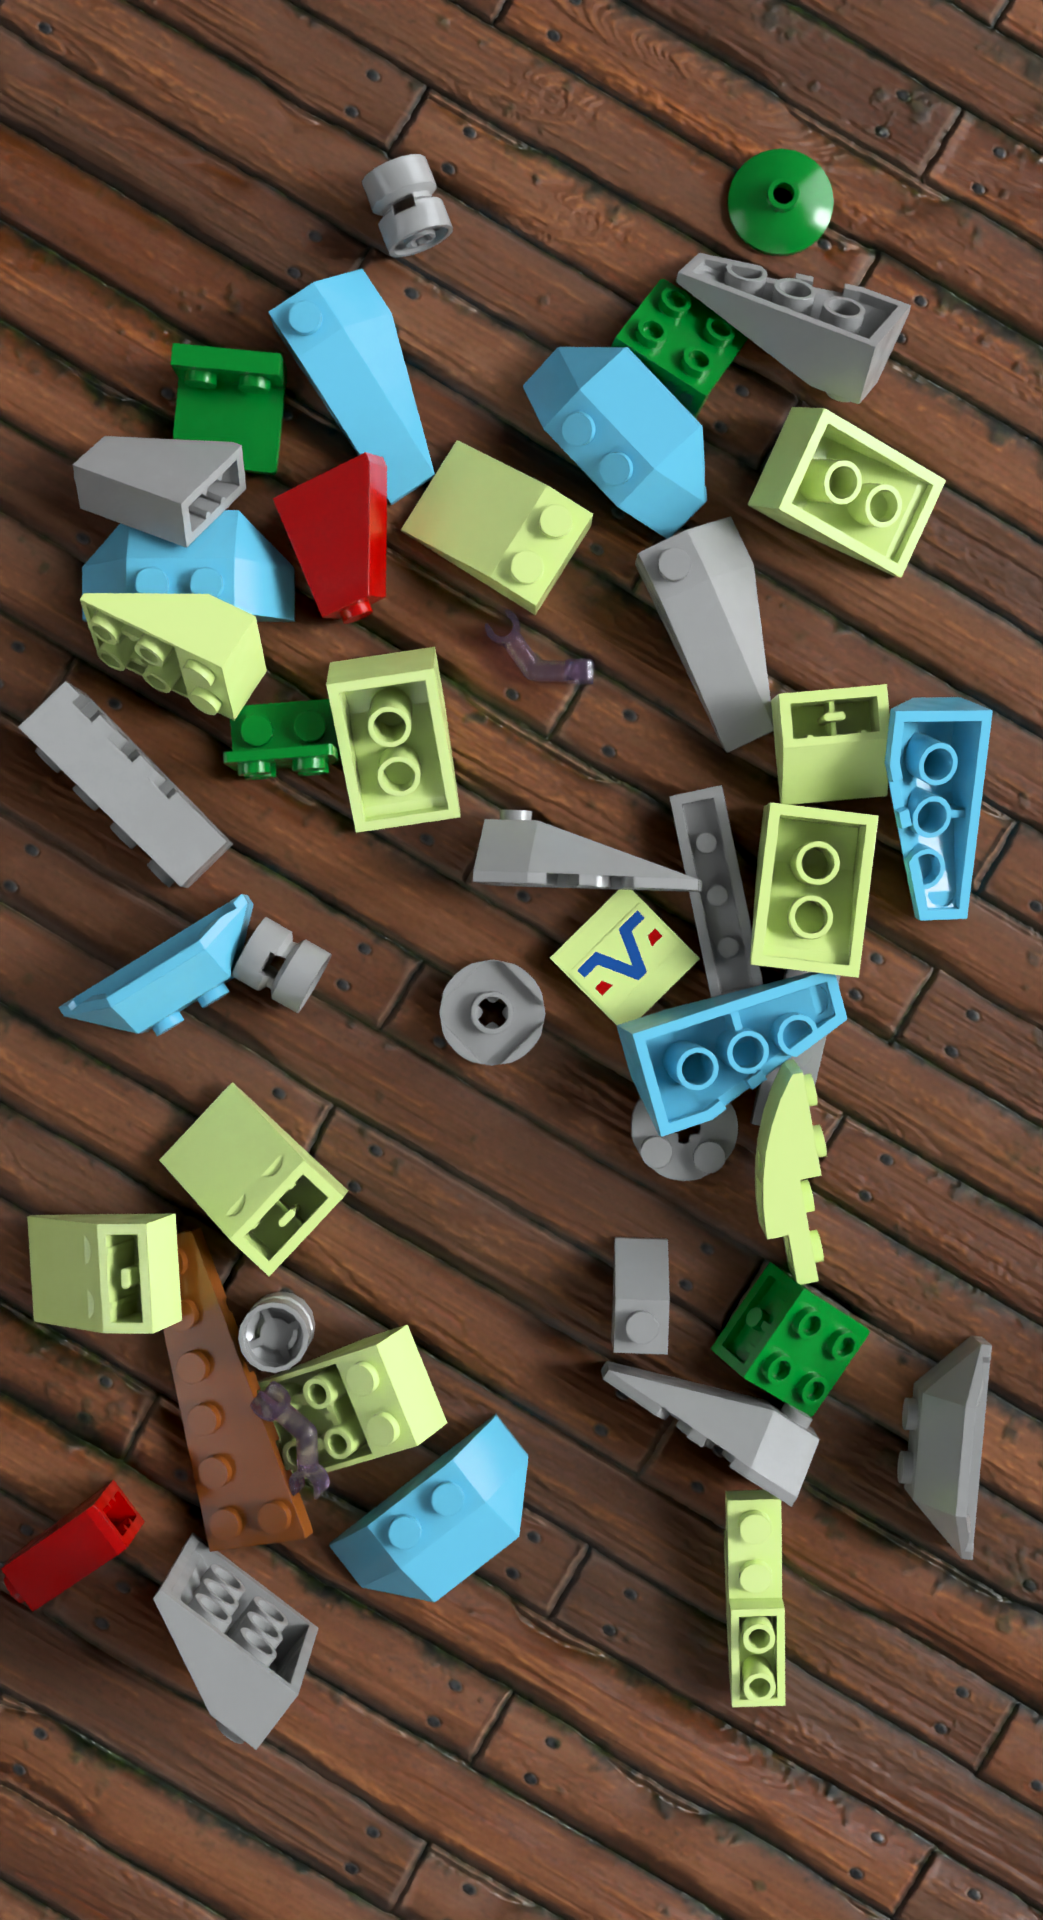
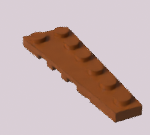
[163,1227,313,1552]

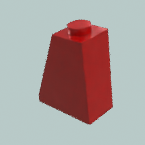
[272,452,387,624]
[1,1479,145,1612]

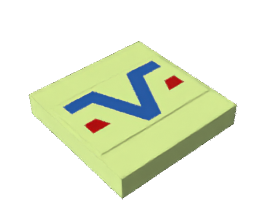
[550,890,700,1025]

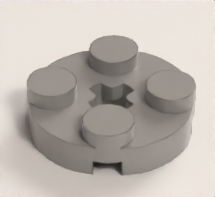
[439,959,546,1066]
[631,1097,738,1181]

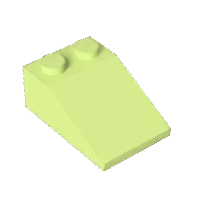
[748,407,946,578]
[401,440,593,615]
[326,647,461,833]
[750,802,879,978]

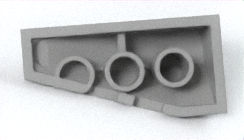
[473,810,702,892]

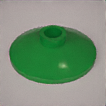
[727,149,834,256]

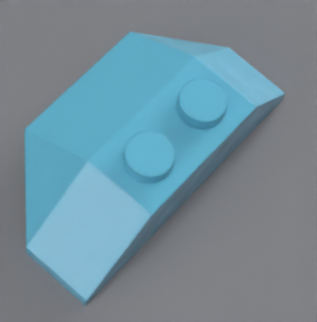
[523,347,707,539]
[82,510,295,622]
[58,894,254,1036]
[329,1414,528,1602]

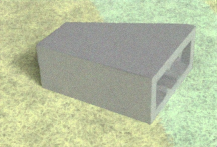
[73,436,246,548]

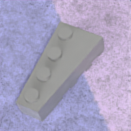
[19,681,233,888]

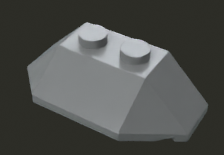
[897,1336,992,1560]

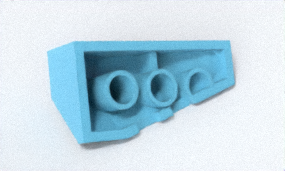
[268,269,435,505]
[885,697,993,921]
[616,972,847,1137]

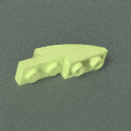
[755,1059,827,1285]
[724,1490,785,1707]

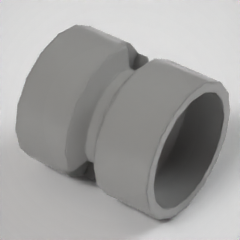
[362,154,453,257]
[232,917,332,1013]
[238,1291,315,1373]

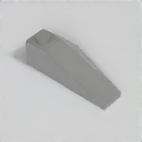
[676,253,911,404]
[635,516,774,754]
[601,1361,820,1507]

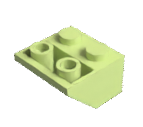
[771,684,890,805]

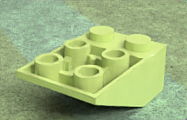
[80,593,267,721]
[159,1082,348,1276]
[27,1213,182,1334]
[257,1324,447,1482]

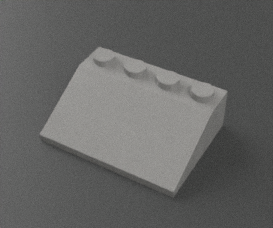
[153,1532,319,1750]

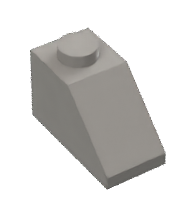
[611,1237,670,1355]

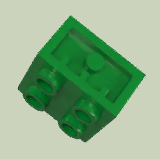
[611,279,748,419]
[171,343,288,475]
[223,699,342,780]
[710,1262,870,1417]

